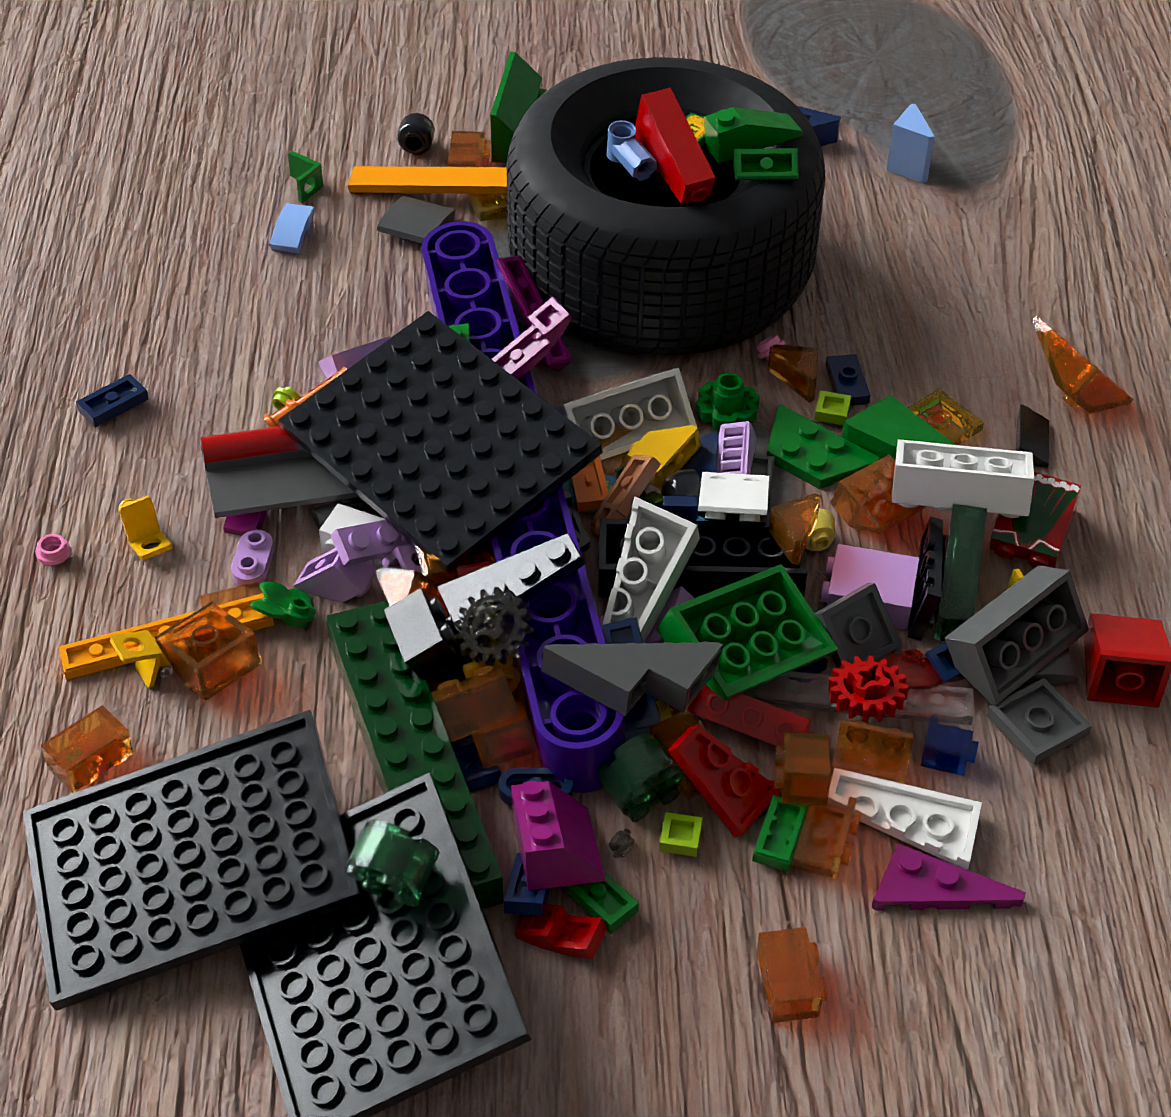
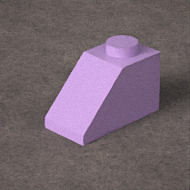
[293,548,377,602]

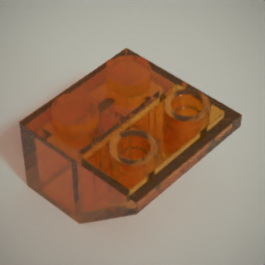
[830,454,928,534]

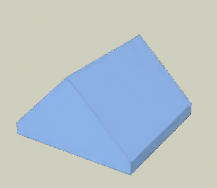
[886,104,935,183]

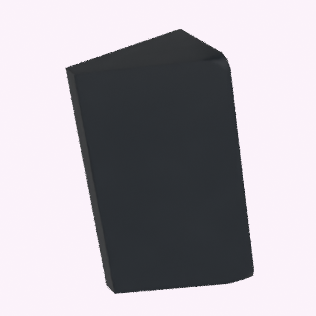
[1016,405,1049,467]

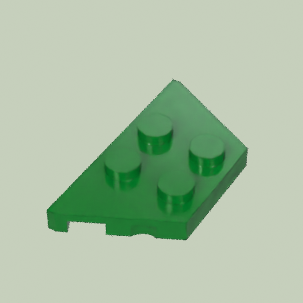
[767,404,882,489]

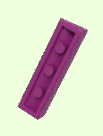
[496,256,572,371]

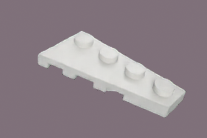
[826,768,982,870]

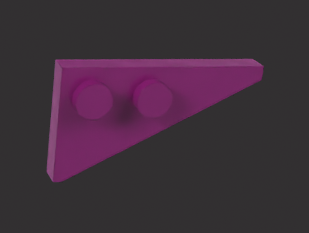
[871,844,1026,910]

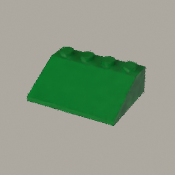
[656,564,839,700]

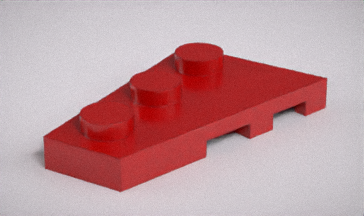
[667,724,783,837]

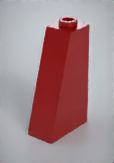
[635,88,716,204]

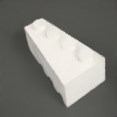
[603,496,700,643]

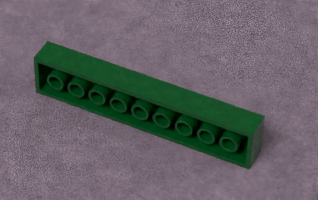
[326,599,503,909]

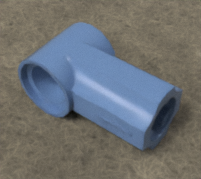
[606,120,657,181]

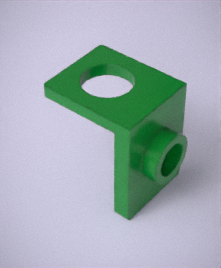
[288,151,323,203]

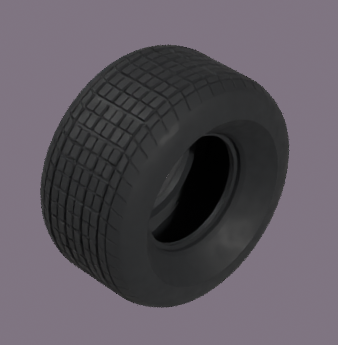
[506,57,825,356]

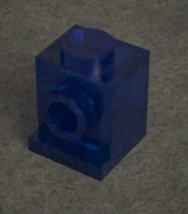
[920,716,979,776]

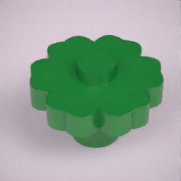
[696,373,760,430]

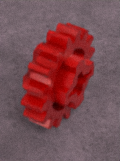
[828,656,908,723]

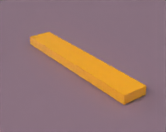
[347,166,507,194]
[58,593,274,680]

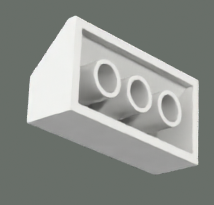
[554,368,697,460]
[891,439,1034,518]

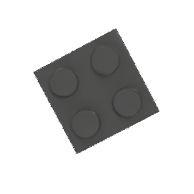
[815,583,901,669]
[987,678,1092,765]

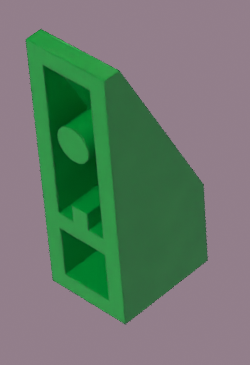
[704,107,803,164]

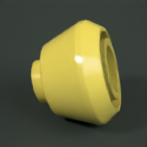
[794,508,835,551]

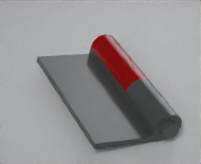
[200,426,359,518]

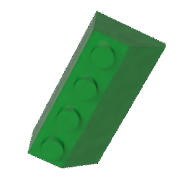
[490,51,547,163]

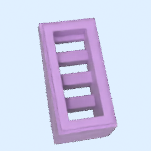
[716,421,757,475]

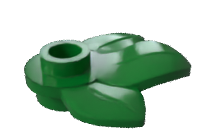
[250,581,316,628]

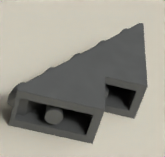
[542,642,723,716]

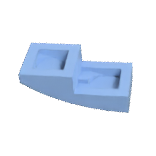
[269,203,315,254]

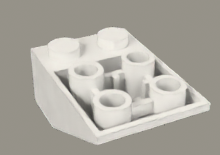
[698,472,769,522]

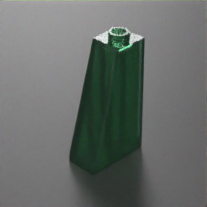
[933,503,987,641]

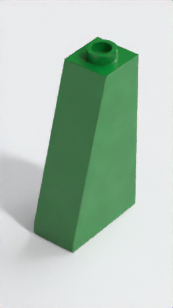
[842,395,955,471]

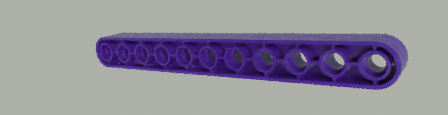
[422,221,627,793]

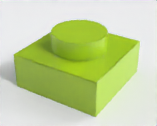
[814,390,851,426]
[659,812,703,857]

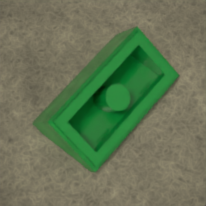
[732,148,799,181]

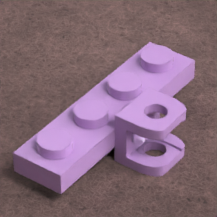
[331,520,433,588]

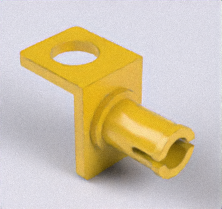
[118,496,173,560]
[110,630,189,688]

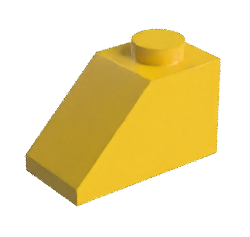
[627,425,701,490]

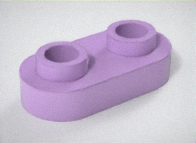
[231,530,274,589]

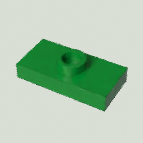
[752,795,809,872]

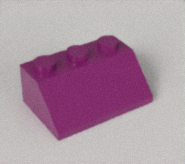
[511,781,605,891]

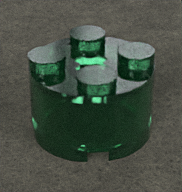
[597,733,684,822]
[344,820,440,907]

